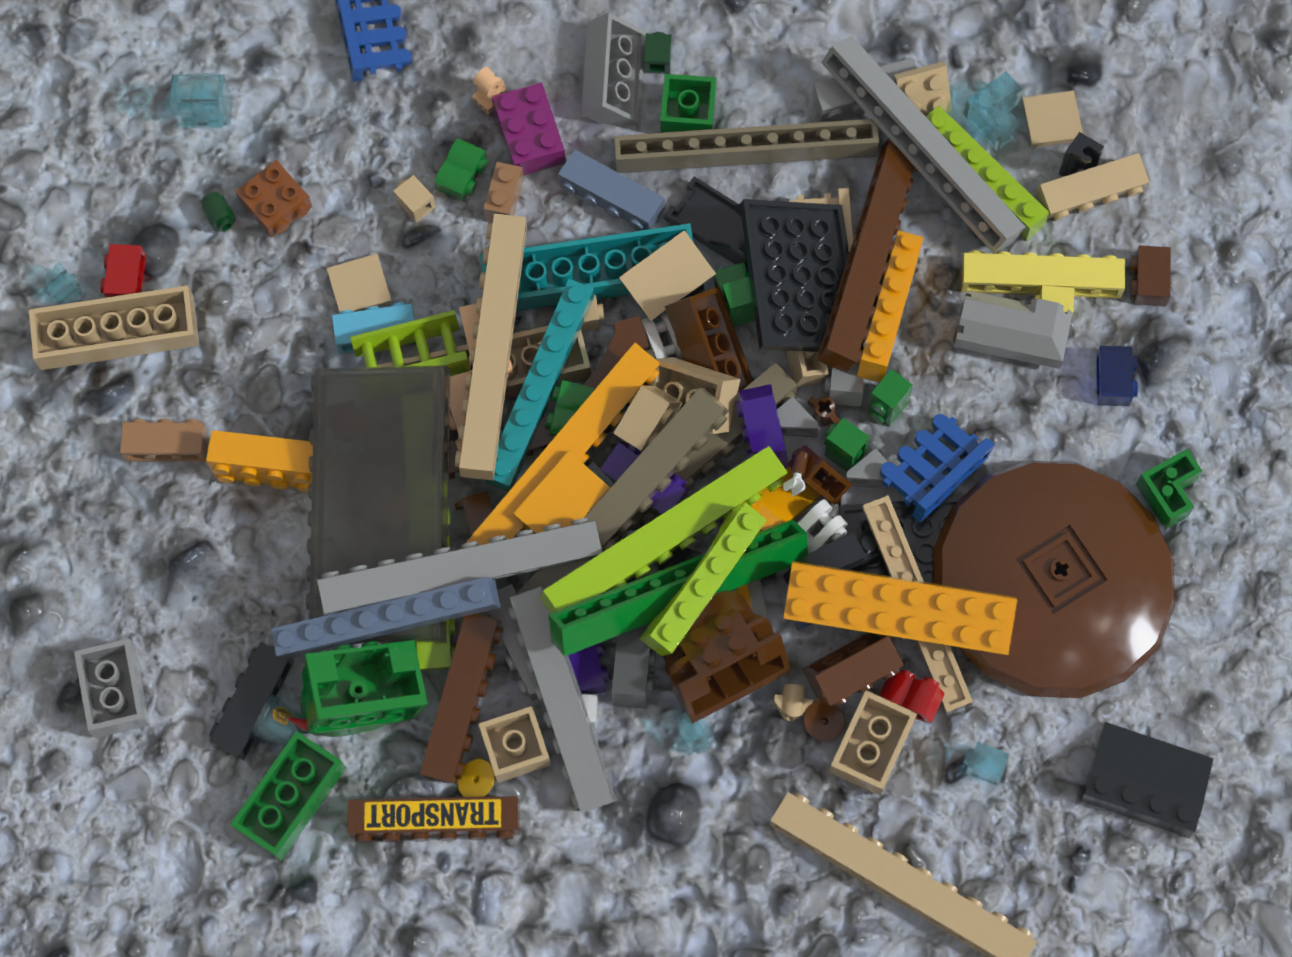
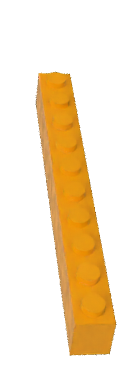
[461,343,660,549]

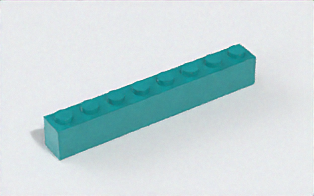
[485,279,594,492]

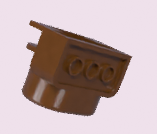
[662,591,791,724]

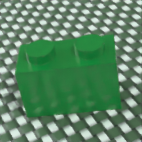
[868,369,913,427]
[824,418,870,472]

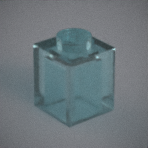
[673,713,714,754]
[963,742,1010,785]

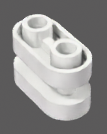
[641,311,684,360]
[798,499,848,555]

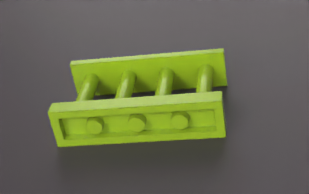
[350,310,471,402]

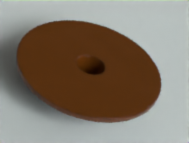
[804,700,845,742]

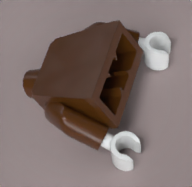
[783,445,852,519]

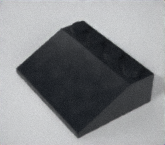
[1080,722,1214,838]

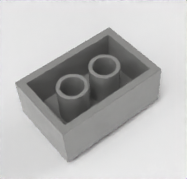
[74,638,150,738]

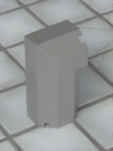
[954,290,1073,369]

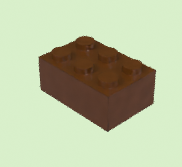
[802,632,904,706]

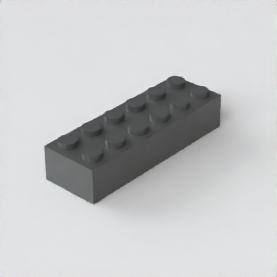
[612,531,666,709]

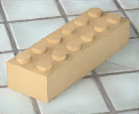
[29,285,199,370]

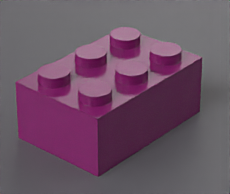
[492,82,566,176]

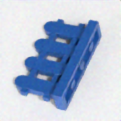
[335,0,412,82]
[879,414,995,523]

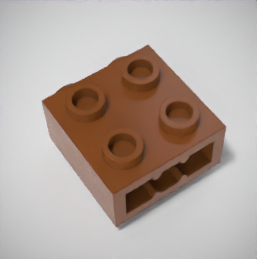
[235,159,313,238]

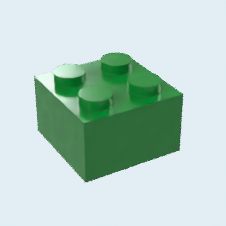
[660,74,717,133]

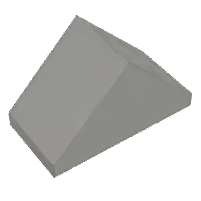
[777,396,818,437]
[846,448,896,490]

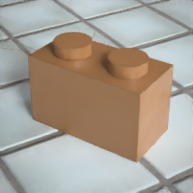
[483,162,524,223]

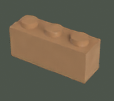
[120,419,208,462]

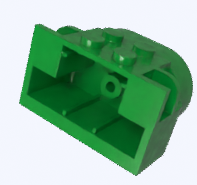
[300,640,428,737]

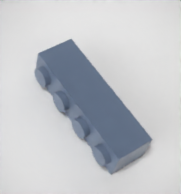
[558,149,665,231]

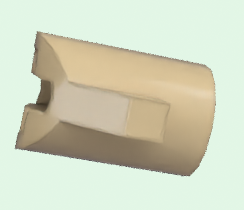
[773,684,813,721]

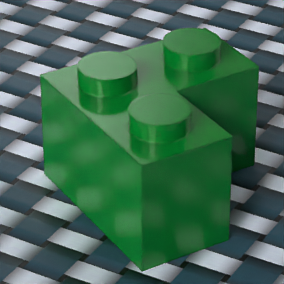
[713,262,755,327]
[1136,448,1202,530]

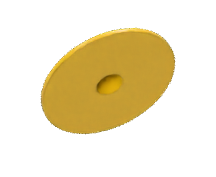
[458,759,495,797]

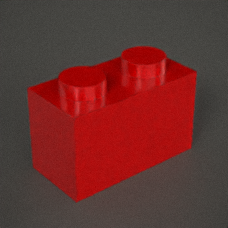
[100,244,146,298]

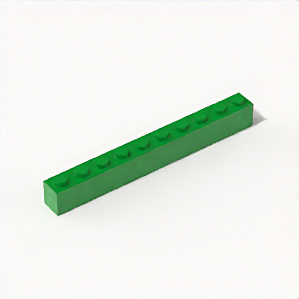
[549,519,808,657]

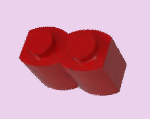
[879,670,945,723]

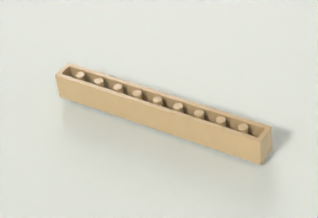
[455,214,527,480]
[770,792,1037,957]

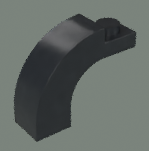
[783,530,882,586]

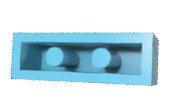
[332,302,416,354]

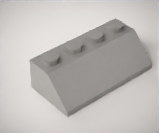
[581,12,646,125]

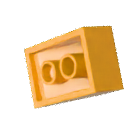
[751,467,821,533]

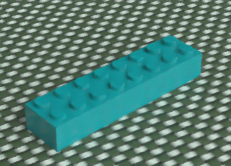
[479,223,693,311]

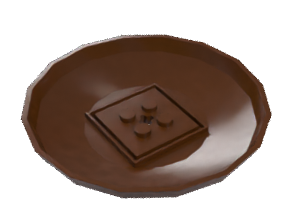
[933,460,1175,698]

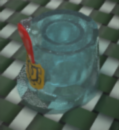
[253,694,309,747]

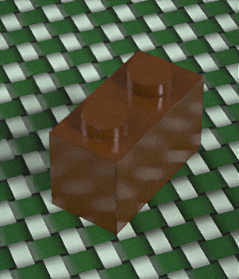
[1129,245,1171,307]

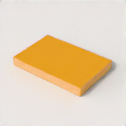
[513,451,610,533]

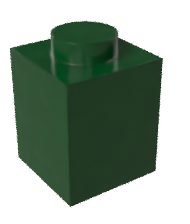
[644,32,672,74]

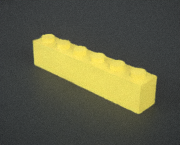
[961,250,1125,299]

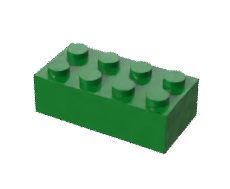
[230,731,346,861]

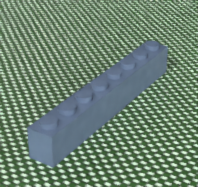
[271,577,501,658]

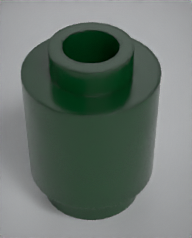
[200,192,236,232]

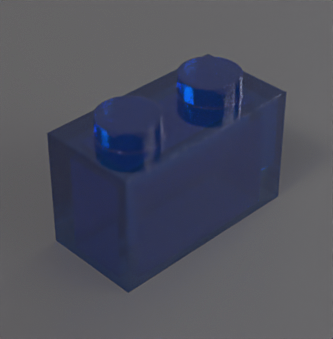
[1096,346,1138,406]

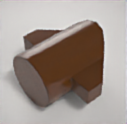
[807,397,840,427]

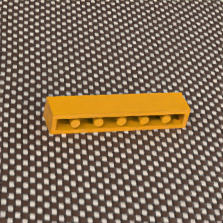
[857,230,924,383]

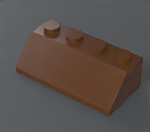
[665,286,753,394]

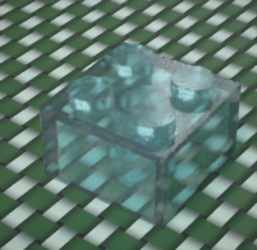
[170,74,233,128]

